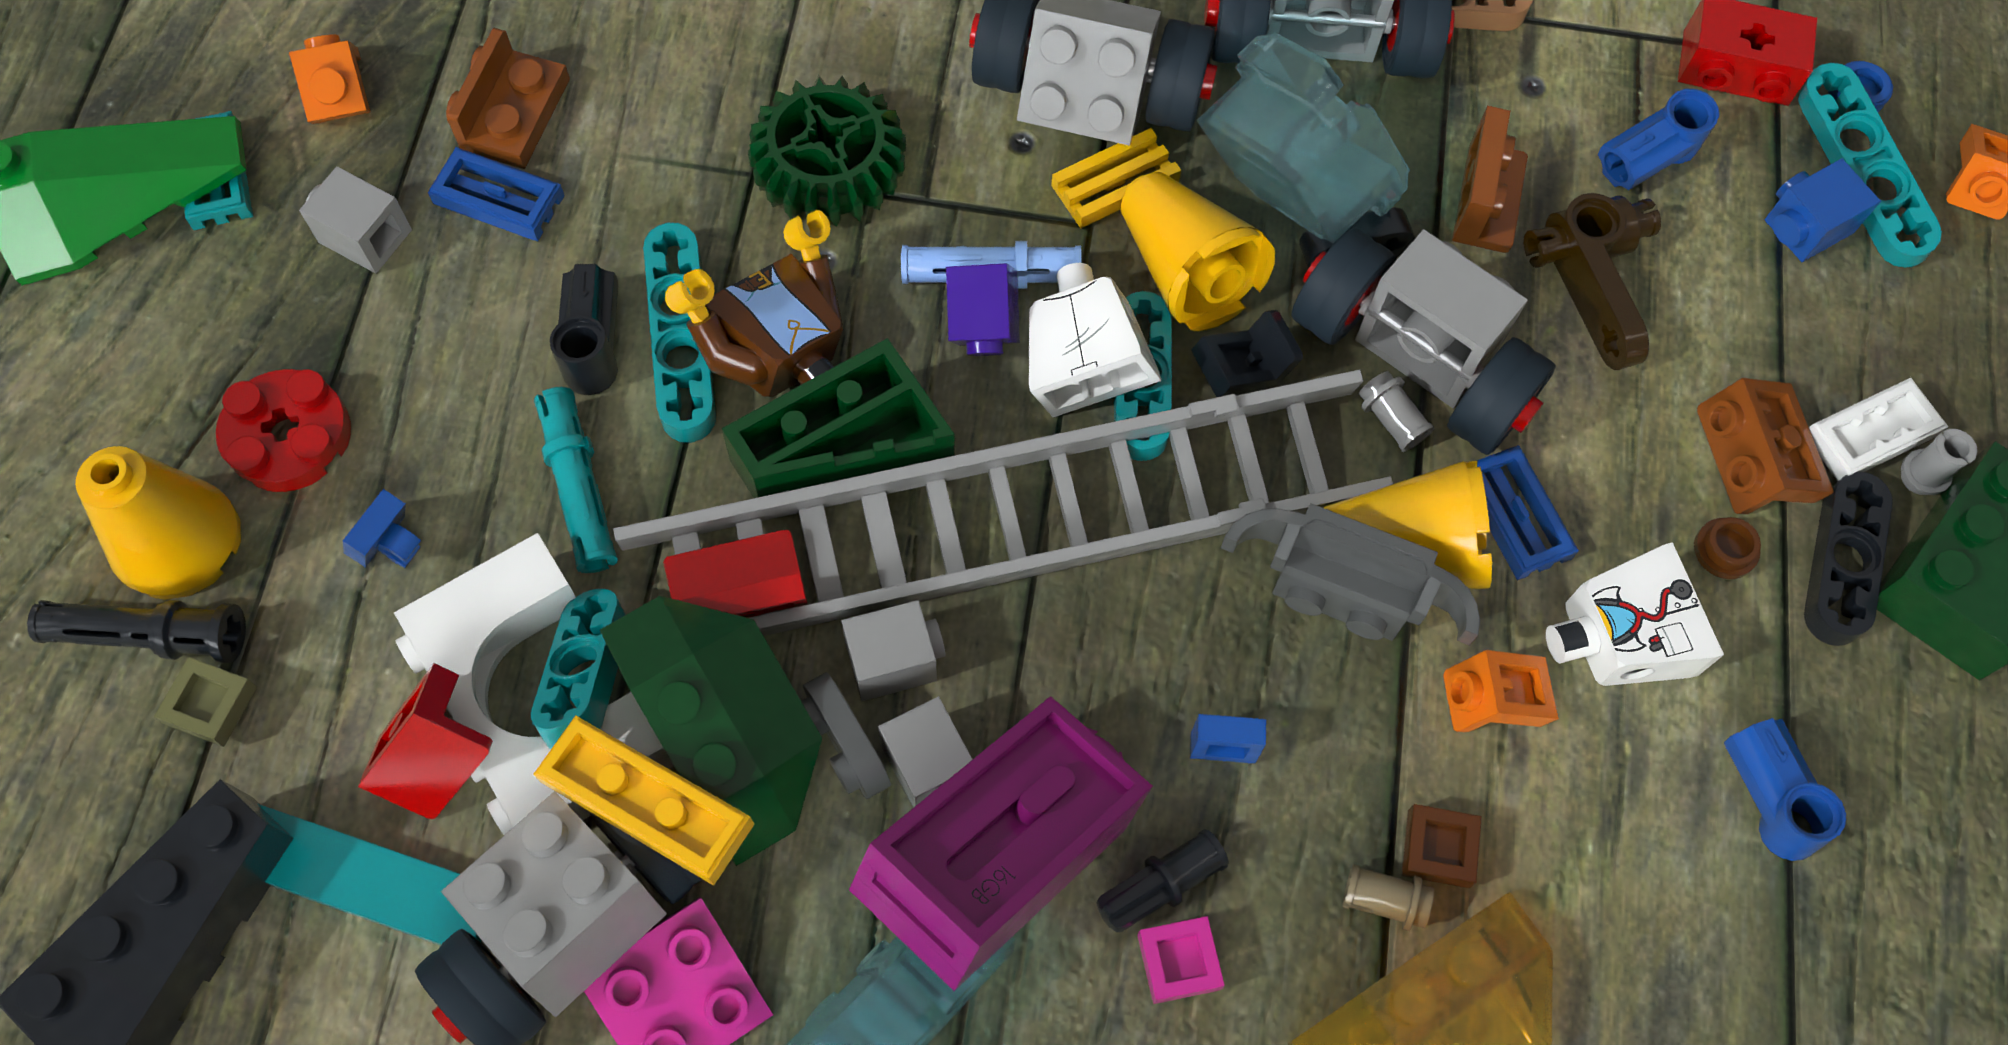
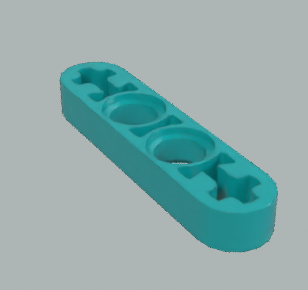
[1798,63,1942,268]
[643,222,717,443]

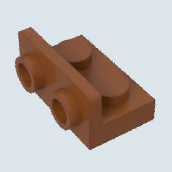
[446,28,570,169]
[1452,105,1528,253]
[1697,378,1834,514]

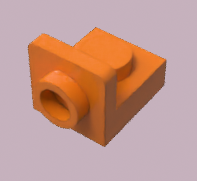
[1946,124,2008,220]
[1443,650,1559,732]

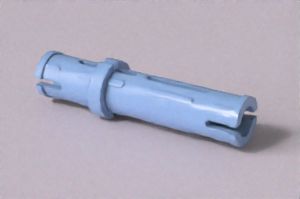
[901,241,1081,289]

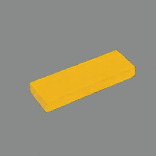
[533,716,755,886]

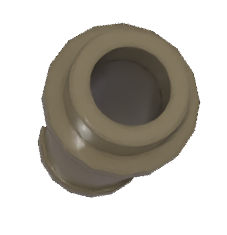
[1342,864,1434,931]

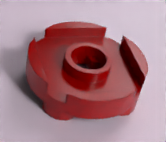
[216,369,351,492]

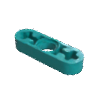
[1114,291,1172,461]
[531,589,626,749]

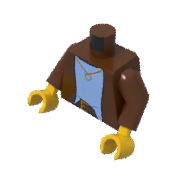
[665,210,843,397]

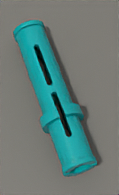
[534,387,618,573]

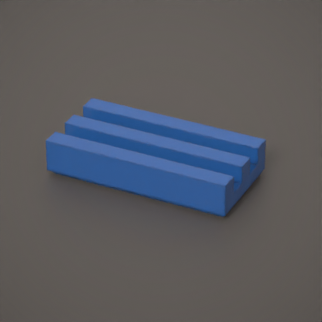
[428,147,565,242]
[1477,445,1579,581]

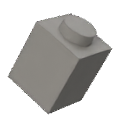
[299,166,412,274]
[841,600,946,702]
[878,696,973,808]

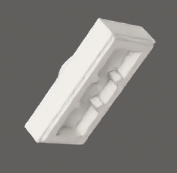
[1809,378,1948,481]

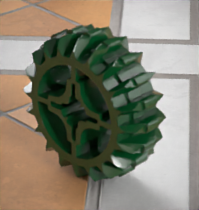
[748,75,906,227]

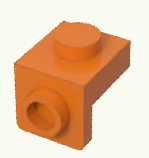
[289,34,370,124]

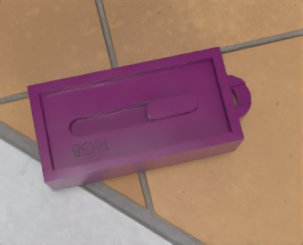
[849,696,1153,991]

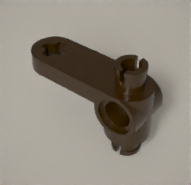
[1523,193,1661,370]

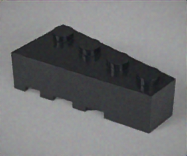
[0,779,294,1045]

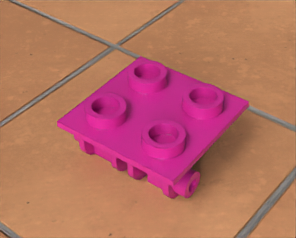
[584,897,773,1045]

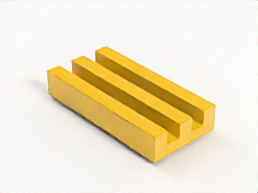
[1051,128,1181,229]

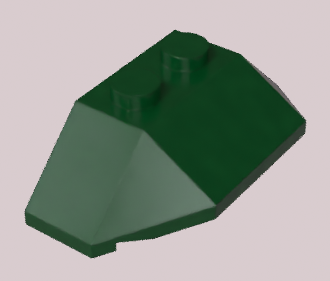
[600,596,822,866]

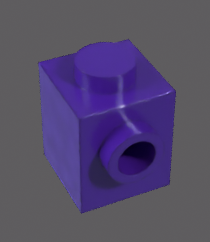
[946,263,1020,356]

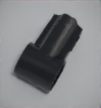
[550,264,618,395]

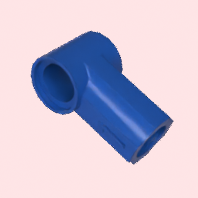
[1598,89,1719,191]
[1724,718,1846,861]

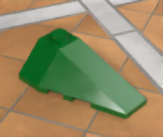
[0,116,247,286]

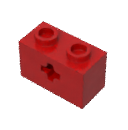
[1678,0,1817,106]

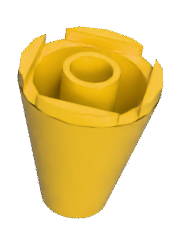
[1121,172,1275,331]
[75,446,241,600]
[1323,460,1492,589]

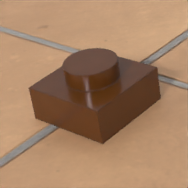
[1402,804,1482,888]

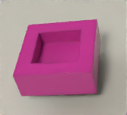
[1137,916,1225,1004]

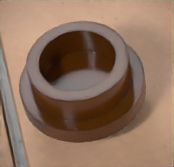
[1694,517,1761,579]

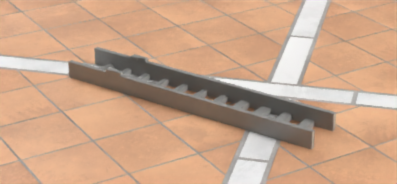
[613,370,1393,636]

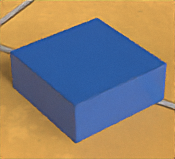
[1190,714,1266,764]

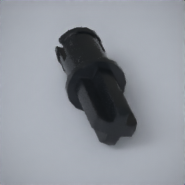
[1096,829,1229,932]

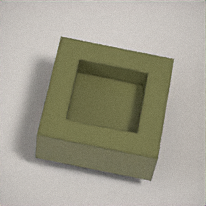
[154,657,257,747]

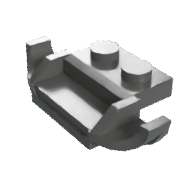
[1221,503,1480,646]

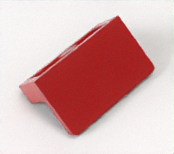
[663,530,808,618]
[358,663,493,819]

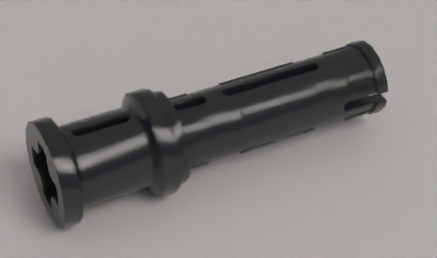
[27,600,246,663]

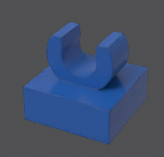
[343,489,421,568]

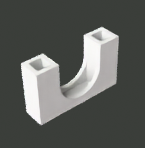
[394,533,674,835]

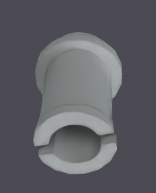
[1359,371,1435,452]
[1901,428,1978,496]

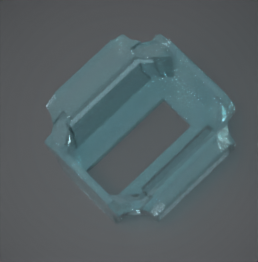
[1196,32,1410,243]

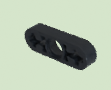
[1804,472,1893,646]

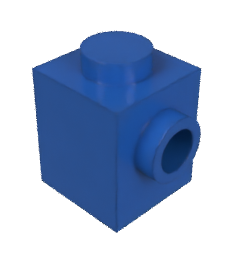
[1764,158,1881,263]

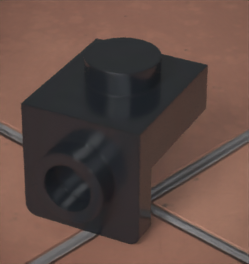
[1191,310,1303,397]

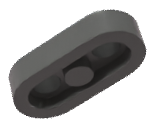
[801,672,891,799]

